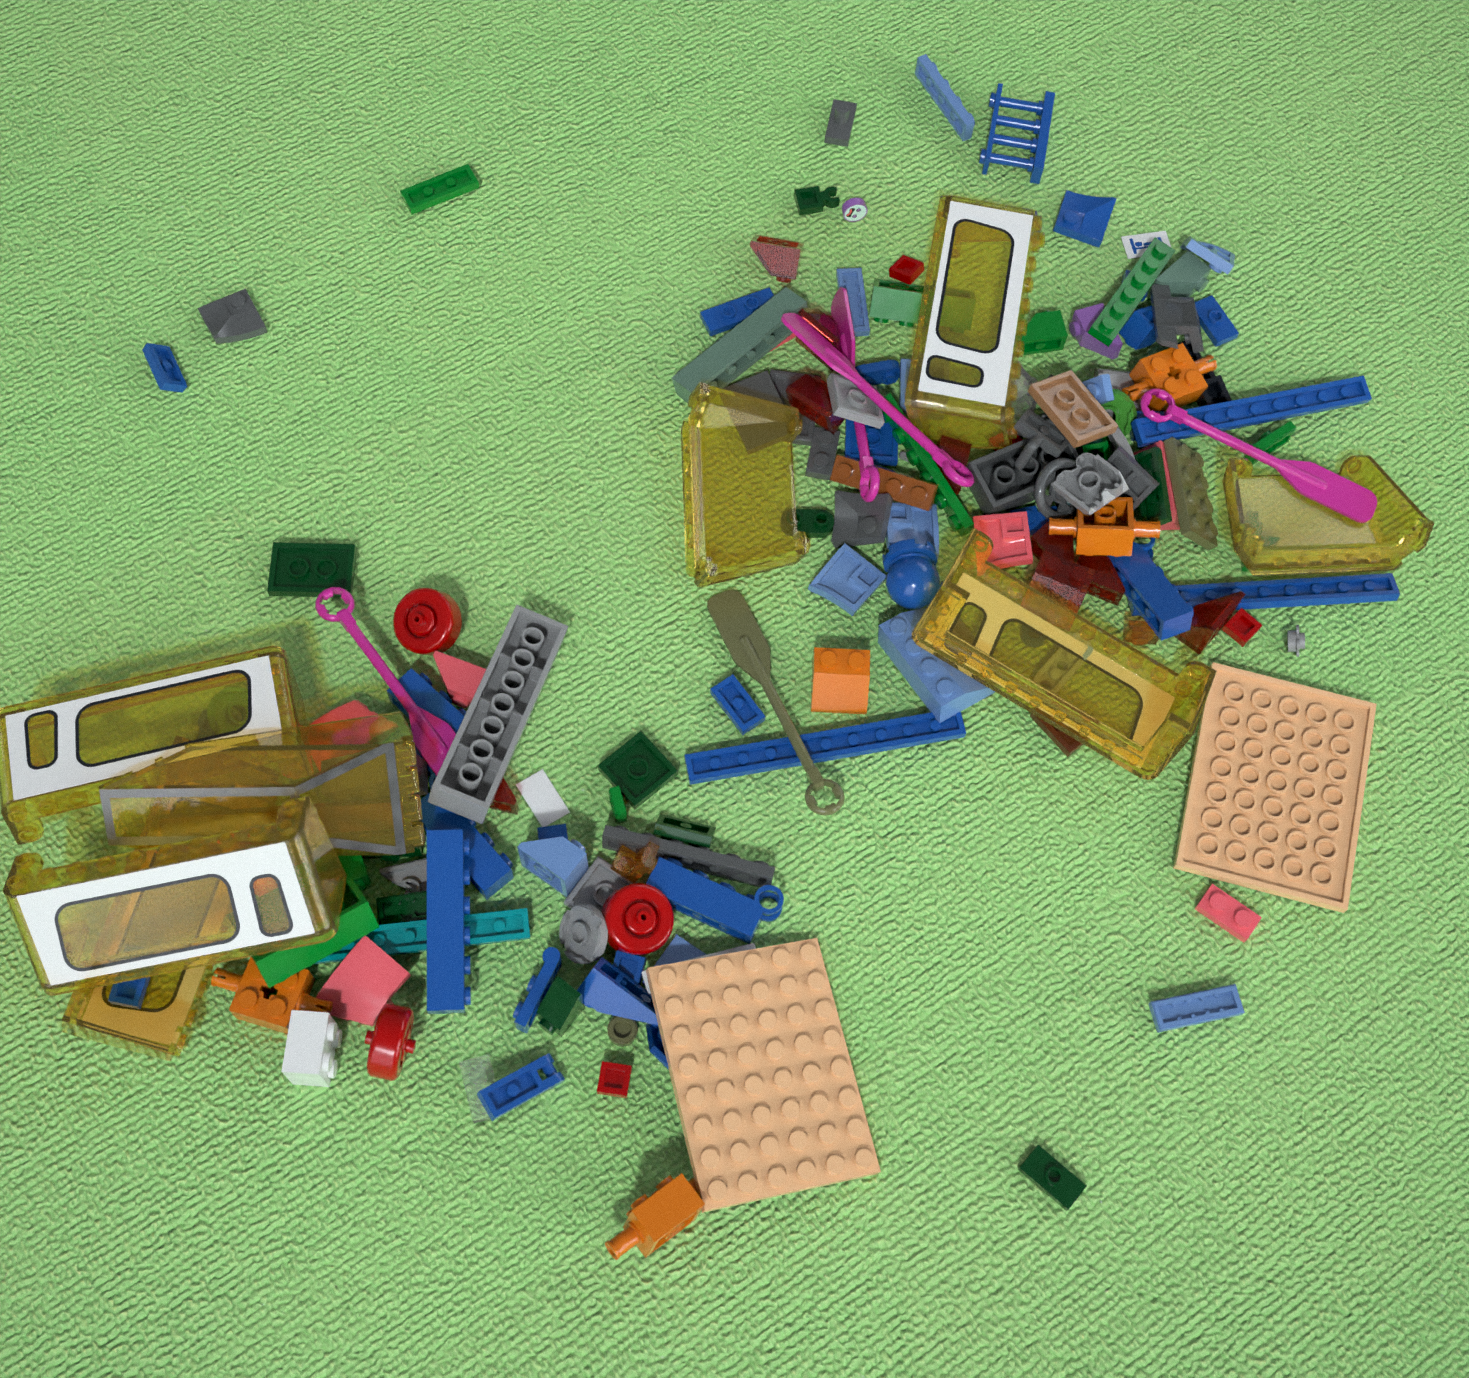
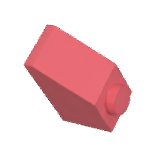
[433,650,486,708]

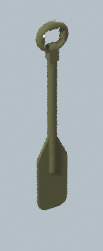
[707,590,845,816]

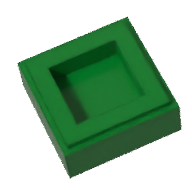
[608,786,627,824]

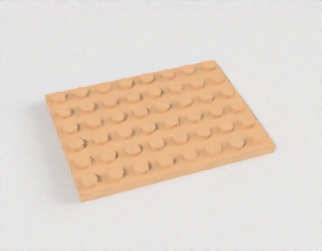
[1173,662,1377,913]
[646,938,881,1213]

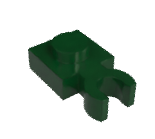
[794,186,840,215]

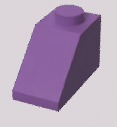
[1069,303,1123,359]

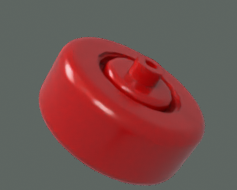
[393,587,462,656]
[601,883,674,956]
[365,1003,416,1081]

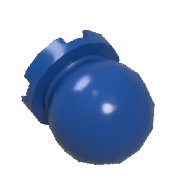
[882,539,940,610]

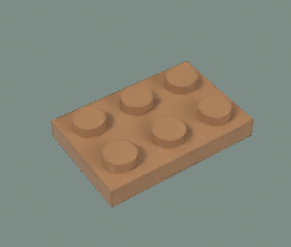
[1028,370,1118,448]

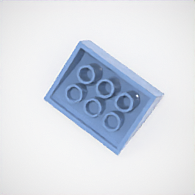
[878,603,1004,723]

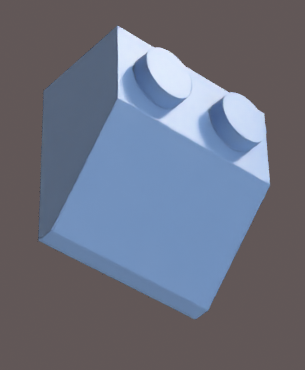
[517,836,589,898]

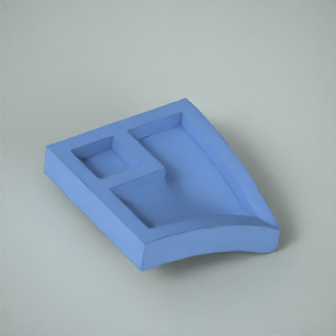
[1180,236,1235,274]
[885,503,939,560]
[808,543,887,616]

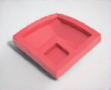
[973,511,1033,575]

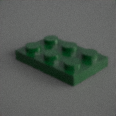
[267,542,357,598]

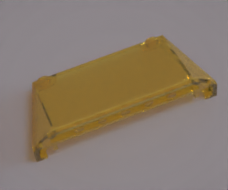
[681,382,810,587]
[1222,455,1435,576]

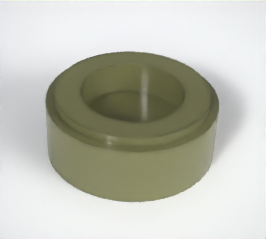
[607,1016,638,1047]

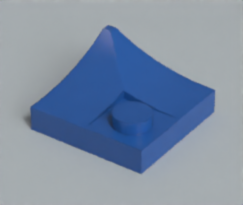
[1053,190,1117,248]

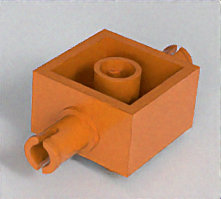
[1122,343,1217,411]
[1049,497,1161,557]
[211,957,333,1034]
[605,1173,705,1260]

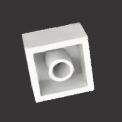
[281,1010,342,1087]

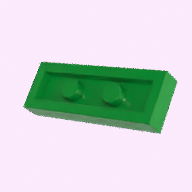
[400,164,479,215]

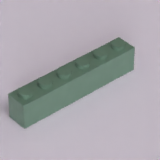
[672,287,810,410]

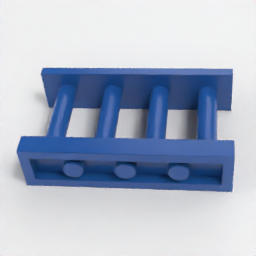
[979,83,1055,184]

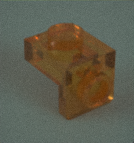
[1123,620,1159,646]
[610,841,660,883]

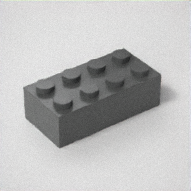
[967,427,1079,515]

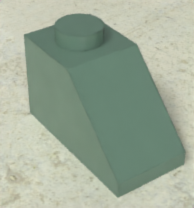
[1154,251,1211,297]

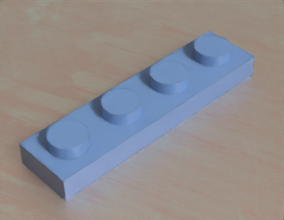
[915,54,975,141]

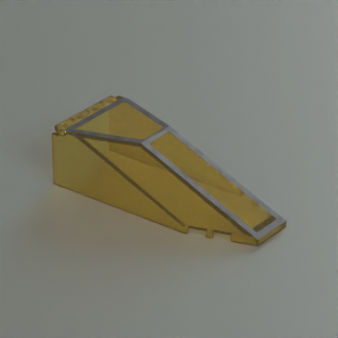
[99,711,425,857]

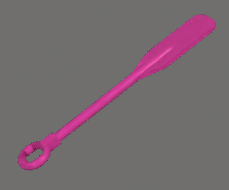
[831,287,880,502]
[781,313,974,487]
[1140,388,1377,523]
[315,587,456,776]

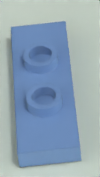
[836,268,870,337]
[1148,984,1245,1033]

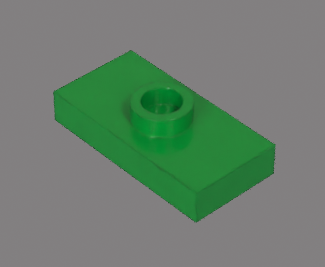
[1244,421,1296,465]

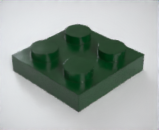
[598,731,678,809]

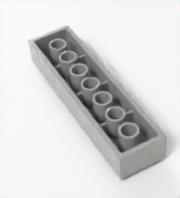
[428,605,568,824]

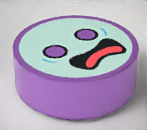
[842,198,868,222]

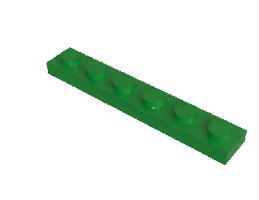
[1087,238,1176,347]
[882,393,974,537]

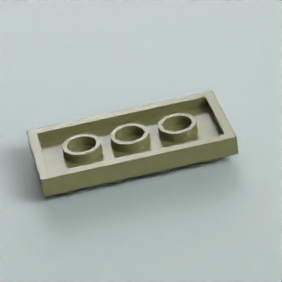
[1163,437,1218,550]

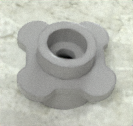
[1287,625,1305,657]

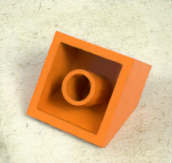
[811,647,870,714]

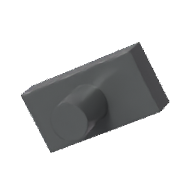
[824,99,857,147]

